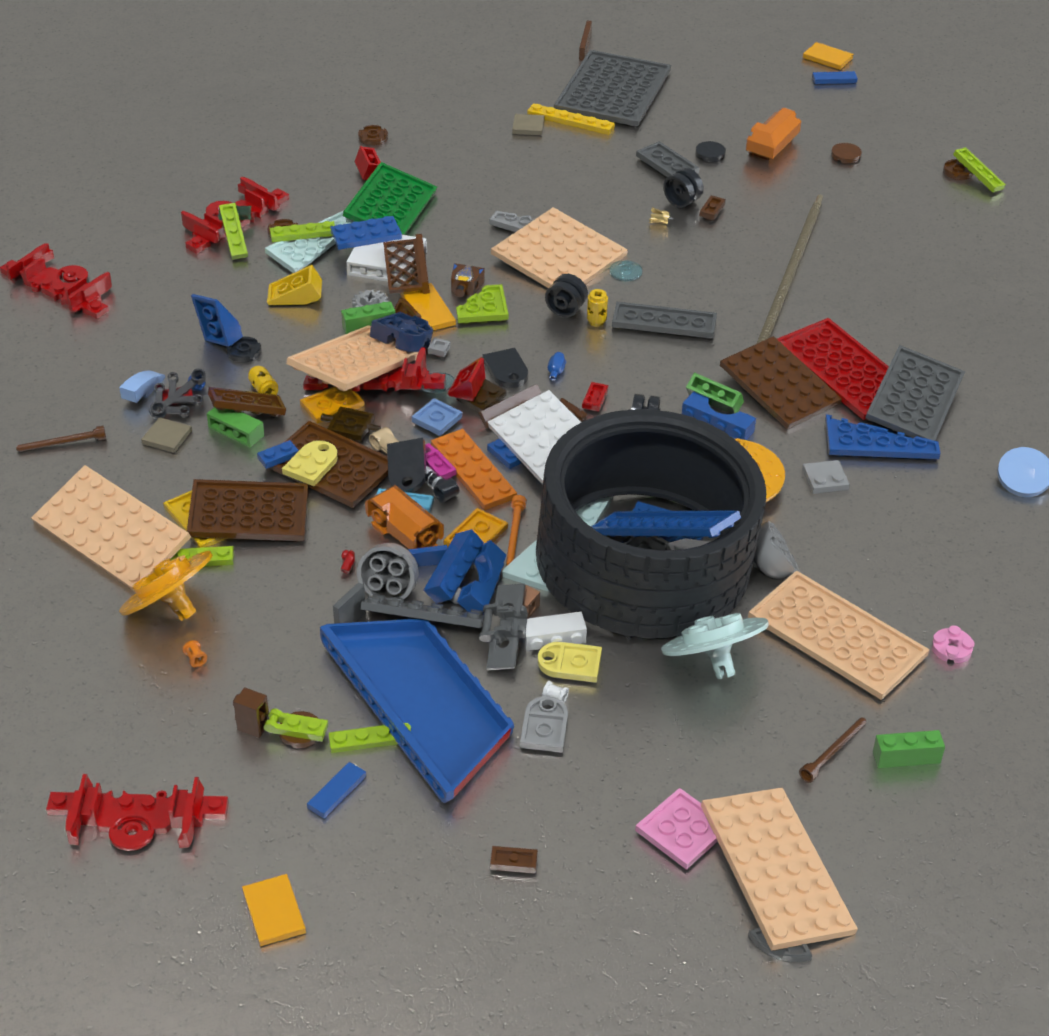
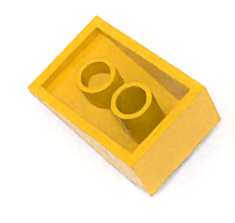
[267,265,322,305]

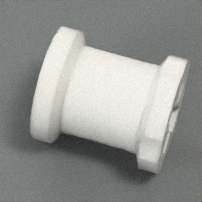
[542,681,569,703]

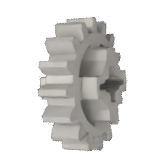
[352,289,389,308]

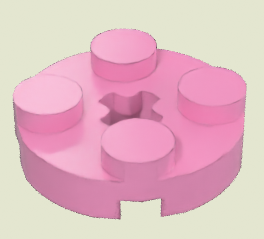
[932,626,975,663]

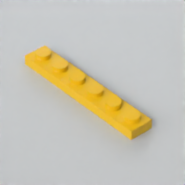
[527,104,615,135]

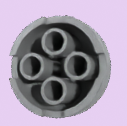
[753,520,799,579]
[357,543,419,600]

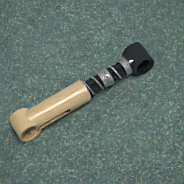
[369,427,460,503]

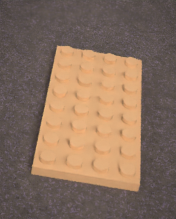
[286,325,418,391]
[31,465,191,591]
[748,571,930,700]
[701,787,858,951]

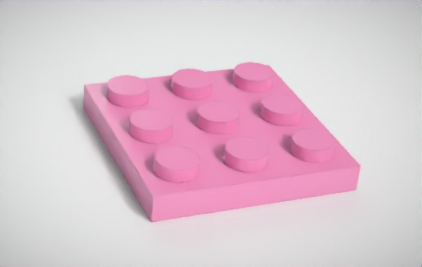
[635,788,718,870]

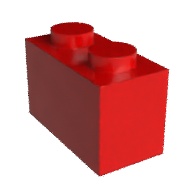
[354,146,381,181]

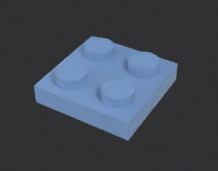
[412,398,462,436]

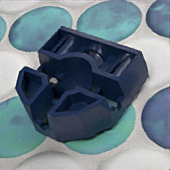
[370,312,433,352]

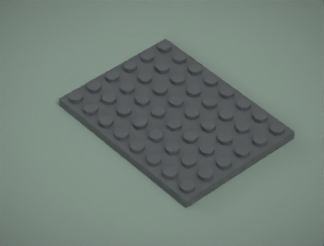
[554,50,671,126]

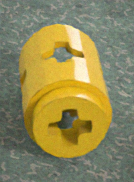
[587,289,608,326]
[248,366,278,395]

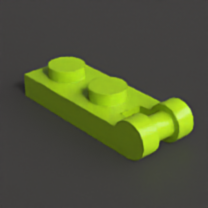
[264,708,328,742]

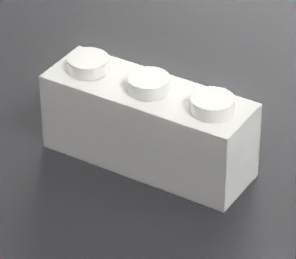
[523,612,587,651]

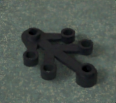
[149,368,206,419]

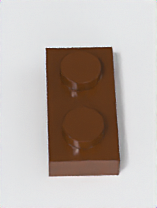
[699,195,726,220]
[394,298,422,318]
[490,846,538,874]

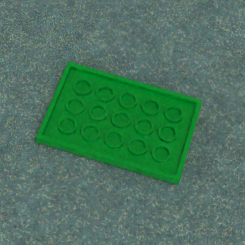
[342,162,437,235]

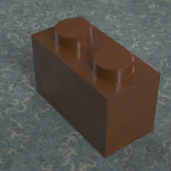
[233,687,269,738]

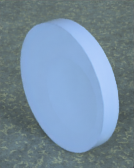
[997,447,1049,497]

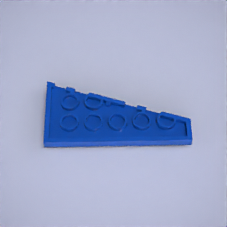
[825,414,941,459]

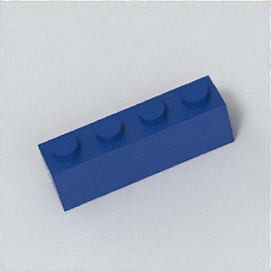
[423,529,484,603]

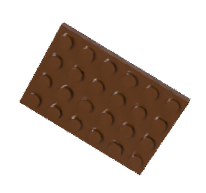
[719,336,842,430]
[269,421,388,508]
[187,479,308,541]

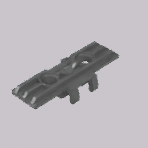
[479,583,528,670]

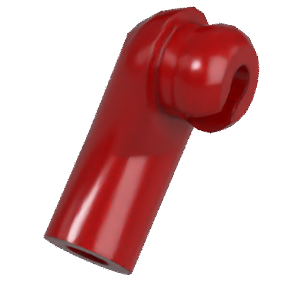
[340,550,355,574]

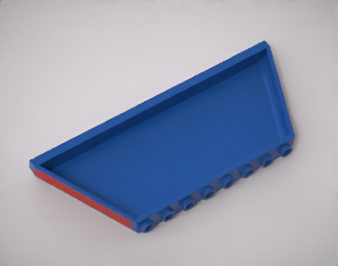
[320,619,514,803]

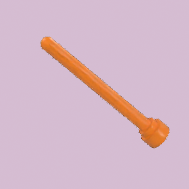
[506,495,527,566]

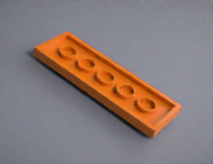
[431,429,517,511]

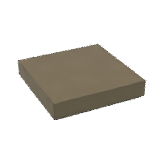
[512,114,544,136]
[141,417,192,453]

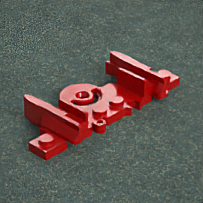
[181,177,289,254]
[0,243,112,319]
[303,347,446,392]
[46,774,229,851]

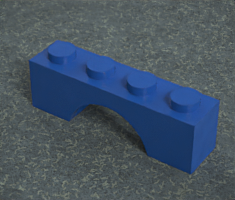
[682,392,756,440]
[457,540,506,613]

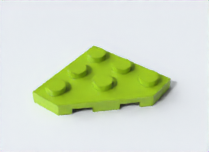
[456,284,509,323]

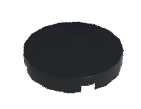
[695,141,726,162]
[227,336,262,362]

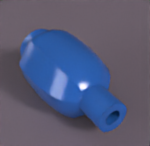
[547,352,566,381]

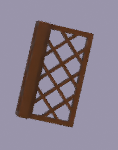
[383,234,430,294]

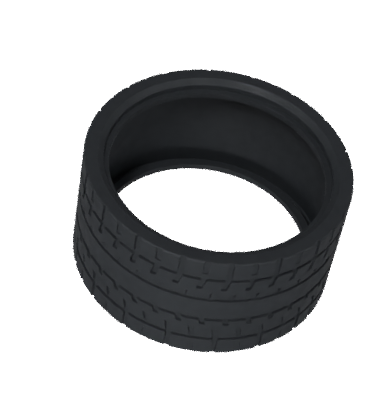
[536,409,767,638]

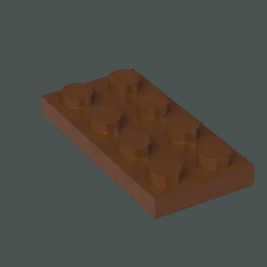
[208,387,286,417]

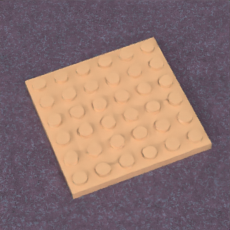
[491,207,628,288]

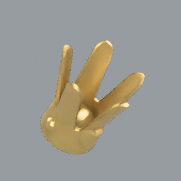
[649,207,673,224]

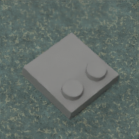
[802,460,850,494]

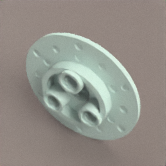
[661,613,769,679]

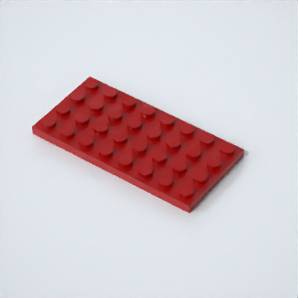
[777,318,889,420]

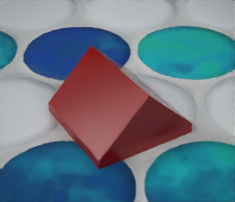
[447,357,486,401]

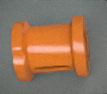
[182,640,207,668]

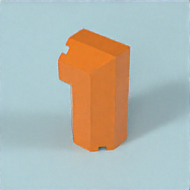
[746,108,801,160]
[365,485,444,549]

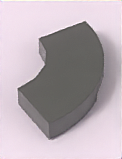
[748,927,812,962]

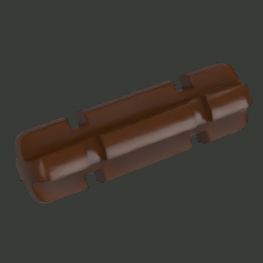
[560,398,587,422]

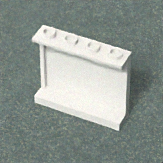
[346,235,427,285]

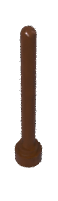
[16,425,106,452]
[799,717,867,783]

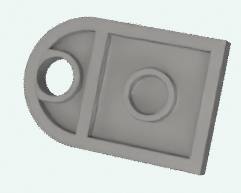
[520,696,568,753]

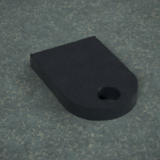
[482,348,528,388]
[387,438,427,493]

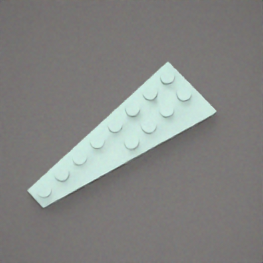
[265,211,355,273]
[502,496,614,592]

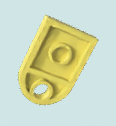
[282,441,338,486]
[538,642,602,683]

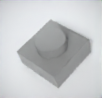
[428,338,450,357]

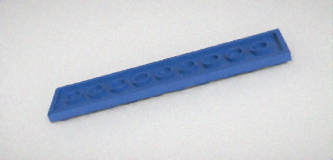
[590,511,741,538]

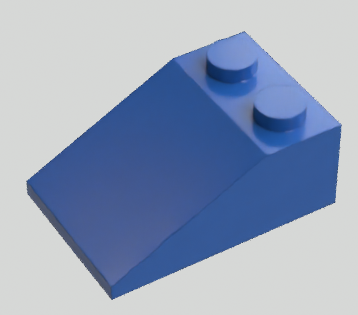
[191,294,243,347]

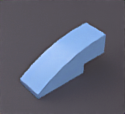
[119,370,165,403]

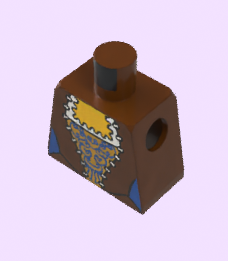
[451,263,485,297]

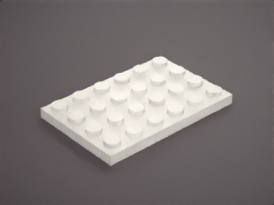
[488,390,581,485]

